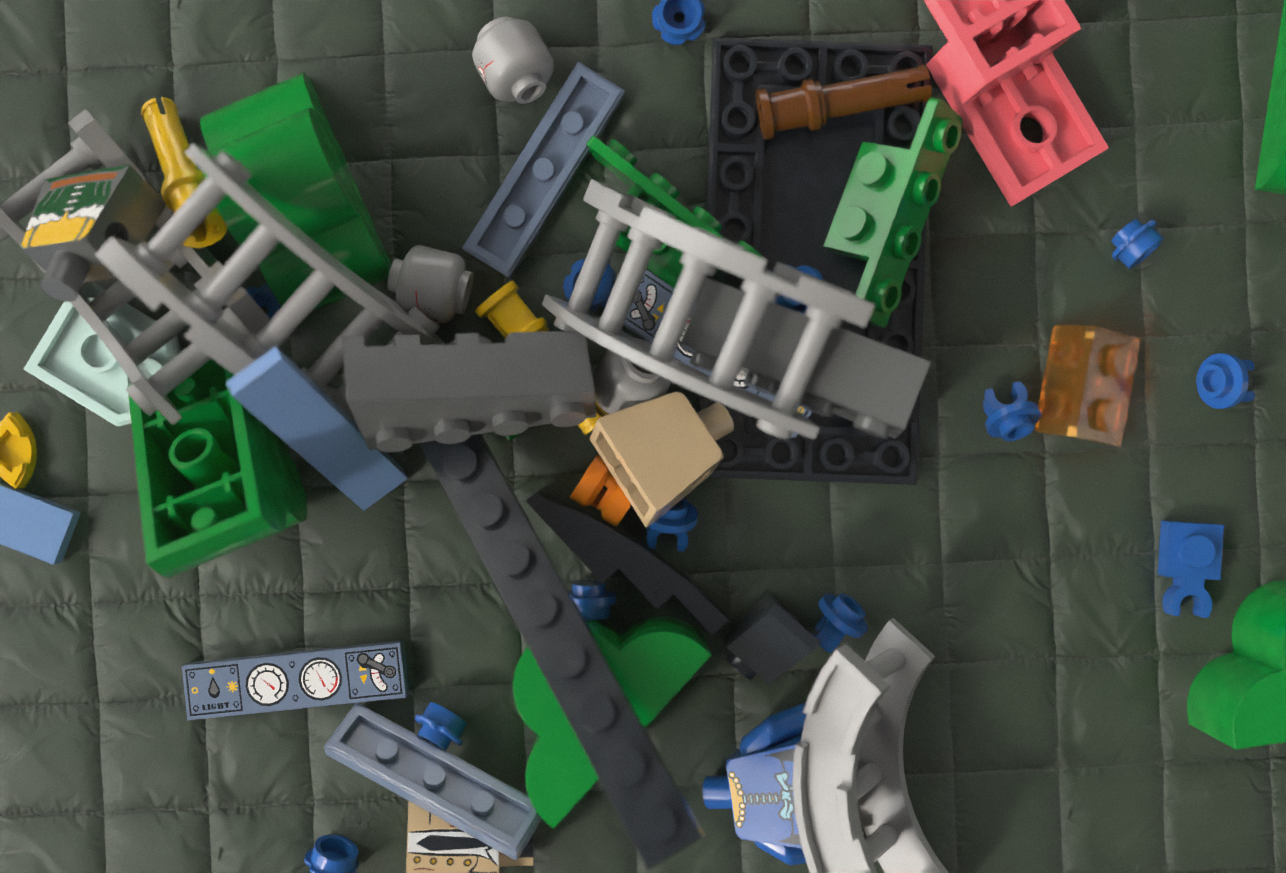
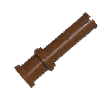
[756,64,932,140]

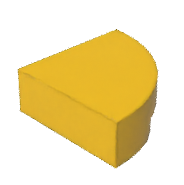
[0,412,37,489]

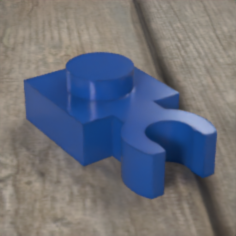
[1158,520,1224,618]

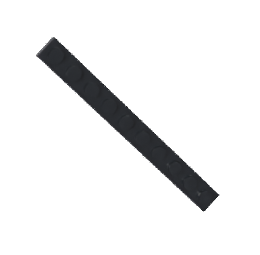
[420,434,705,869]

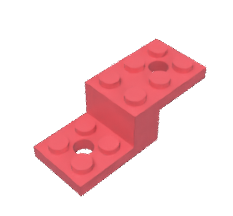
[924,0,1109,207]

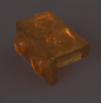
[1035,325,1141,447]

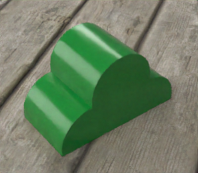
[200,72,392,313]
[127,358,308,578]
[1187,580,1286,749]
[513,616,711,829]

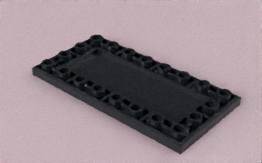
[699,37,933,485]

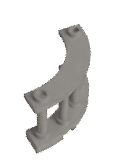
[0,109,270,425]
[95,144,446,423]
[542,179,875,440]
[793,618,949,873]

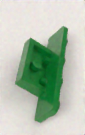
[824,98,963,328]
[586,135,765,289]

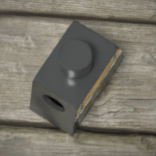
[22,164,166,302]

